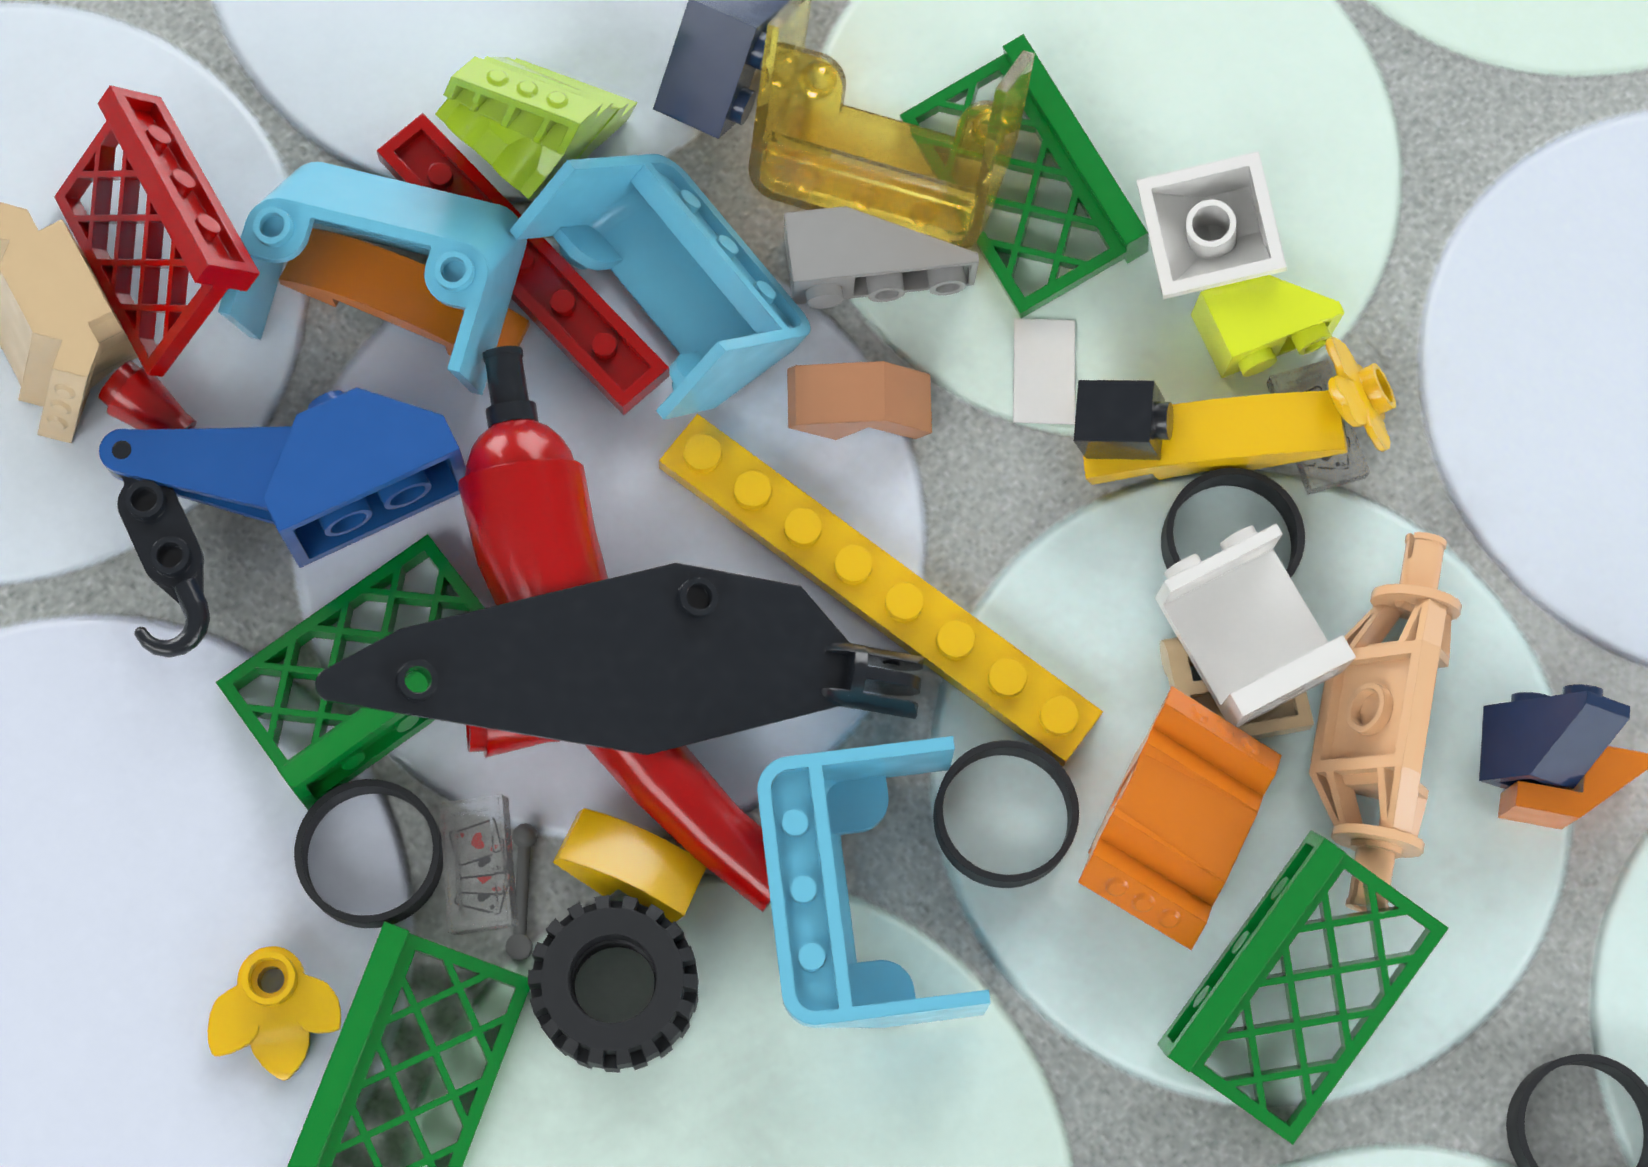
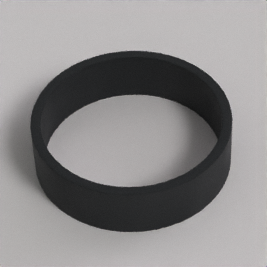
[1161,468,1305,578]
[933,740,1079,888]
[294,779,444,928]
[1506,1054,1648,1167]

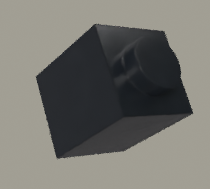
[1073,380,1173,460]

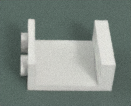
[1155,523,1356,727]

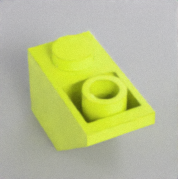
[1191,275,1345,378]

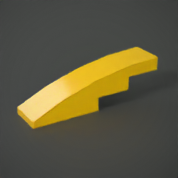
[1083,390,1348,485]

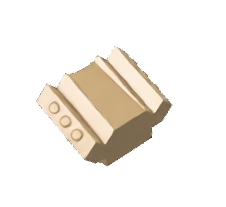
[0,202,138,443]

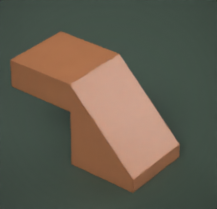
[787,361,932,440]

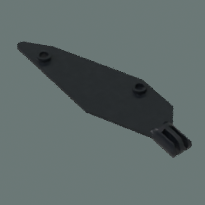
[315,563,924,755]

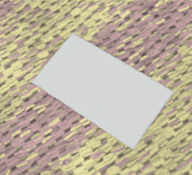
[1013,318,1075,425]

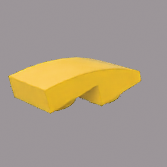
[553,808,707,923]

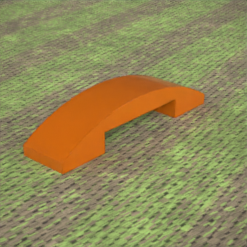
[278,228,530,356]

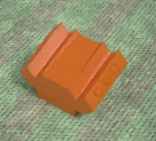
[1078,686,1282,950]

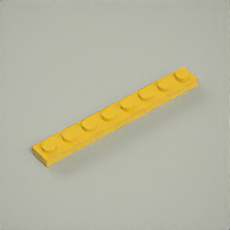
[659,414,1103,767]

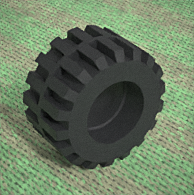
[528,895,699,1073]

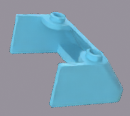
[509,154,811,420]
[218,162,527,395]
[757,736,991,1028]

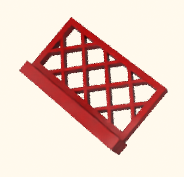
[54,85,260,377]

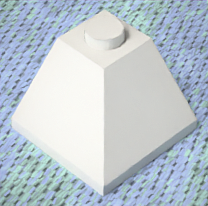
[1136,151,1287,299]

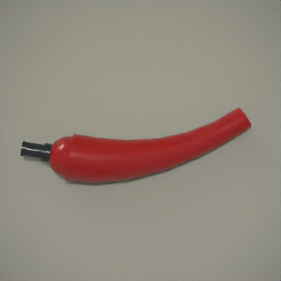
[458,346,771,912]

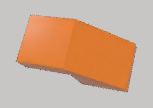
[1498,746,1648,830]

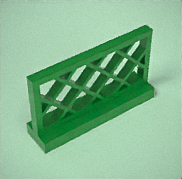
[899,34,1148,318]
[216,534,485,810]
[1157,830,1449,1145]
[287,921,530,1167]

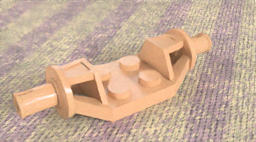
[1309,532,1462,912]

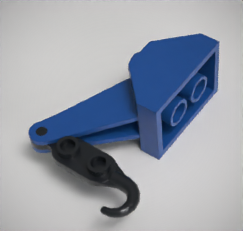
[99,387,466,658]

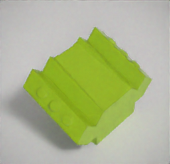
[435,56,638,199]

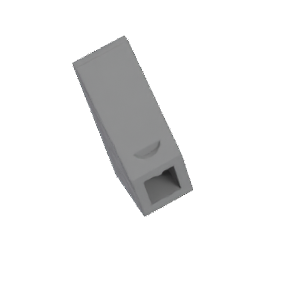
[784,206,979,309]

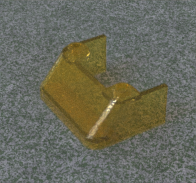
[748,0,1035,249]

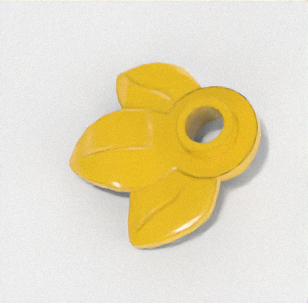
[1326,337,1396,452]
[207,946,341,1081]

